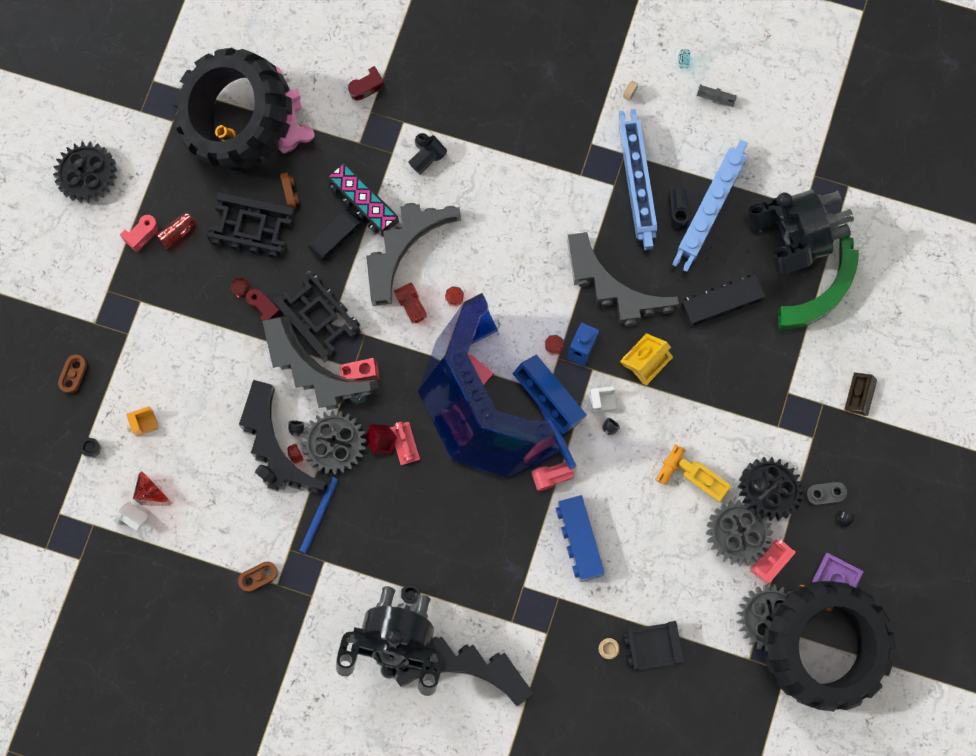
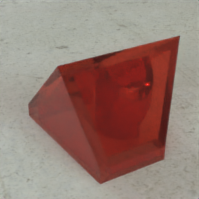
[133,471,172,506]

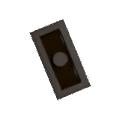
[844,372,877,416]

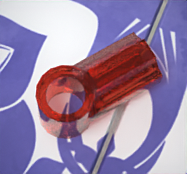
[394,282,427,324]

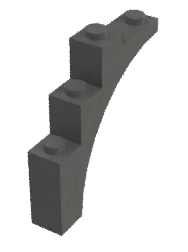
[366,203,461,306]
[567,232,679,327]
[263,315,379,410]

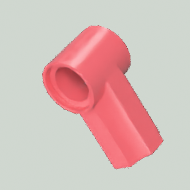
[531,462,574,491]

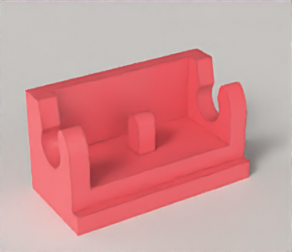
[750,539,796,585]

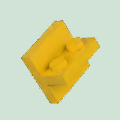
[620,333,673,385]

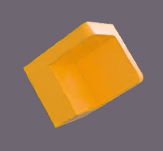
[126,406,158,436]

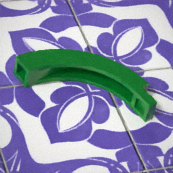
[778,236,859,331]

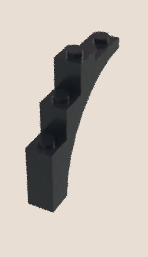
[239,380,327,495]
[396,636,534,707]

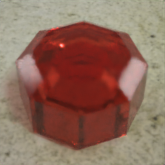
[231,278,250,298]
[445,286,464,307]
[545,335,564,355]
[287,444,304,464]

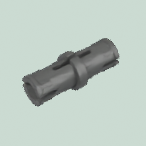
[696,84,737,107]

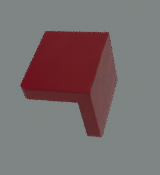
[365,424,398,455]

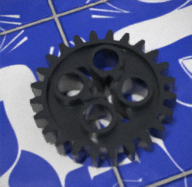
[53,141,118,203]
[738,457,804,521]

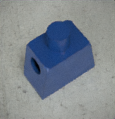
[567,323,600,367]

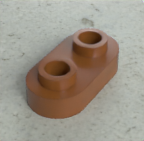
[280,172,300,209]
[58,354,87,394]
[238,562,278,592]

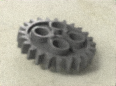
[301,410,367,476]
[706,500,773,566]
[736,584,803,652]

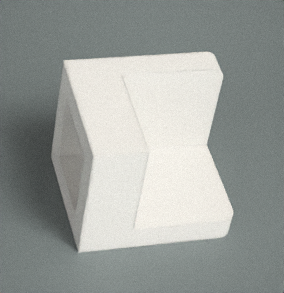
[590,386,616,413]

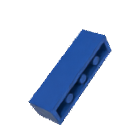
[512,354,587,434]
[555,495,605,582]

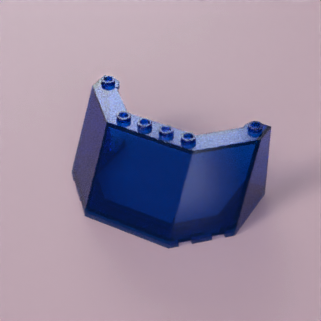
[418,293,560,478]

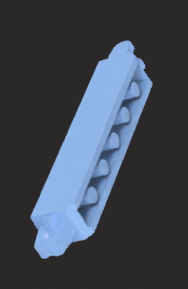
[619,109,657,250]
[672,140,748,272]

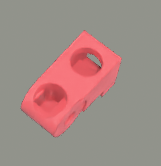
[120,215,158,253]
[340,358,380,381]

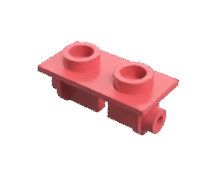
[390,422,420,465]

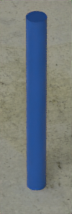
[538,405,577,469]
[299,477,339,554]

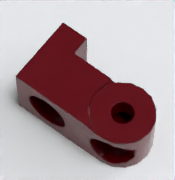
[348,66,385,101]
[246,289,282,323]

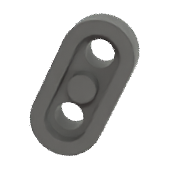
[805,482,847,506]

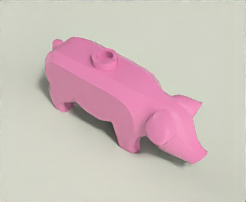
[276,66,315,153]

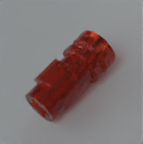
[155,211,196,249]

